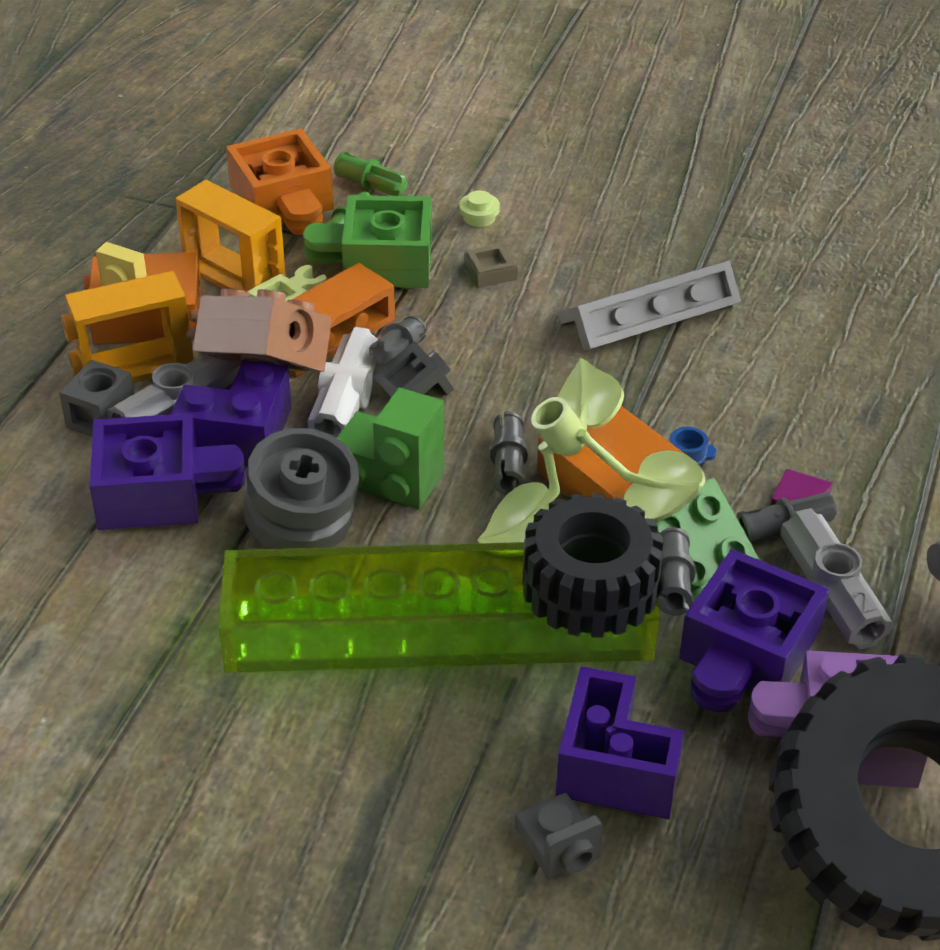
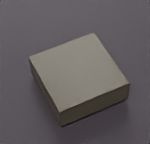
[464,244,518,288]

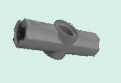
[107,354,240,419]
[780,508,892,650]

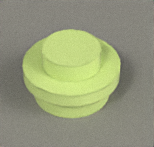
[459,190,500,227]

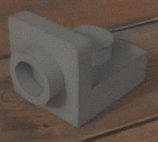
[373,341,454,398]
[515,792,603,880]

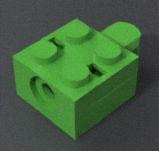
[303,195,432,289]

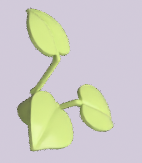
[477,358,705,553]

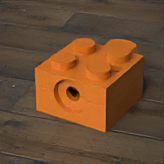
[226,128,334,235]

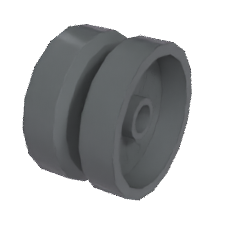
[244,428,359,557]

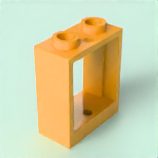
[175,180,286,292]
[61,270,194,383]

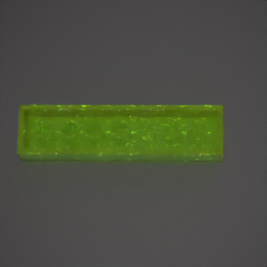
[219,542,660,673]

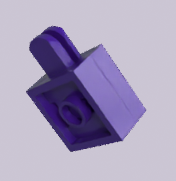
[89,413,246,530]
[679,549,830,712]

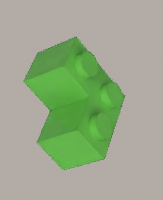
[337,387,444,509]

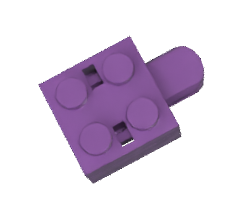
[748,650,928,788]

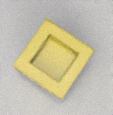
[96,242,147,286]

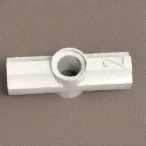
[308,327,378,438]

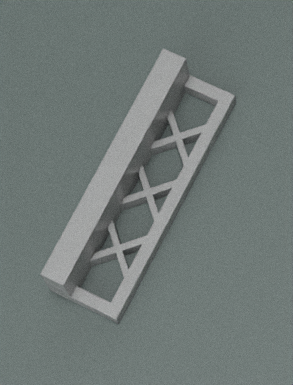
[558,260,741,350]

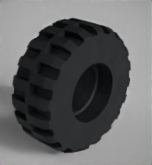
[769,654,940,941]

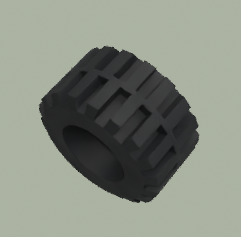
[522,493,663,638]

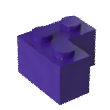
[171,360,292,467]
[555,666,684,819]

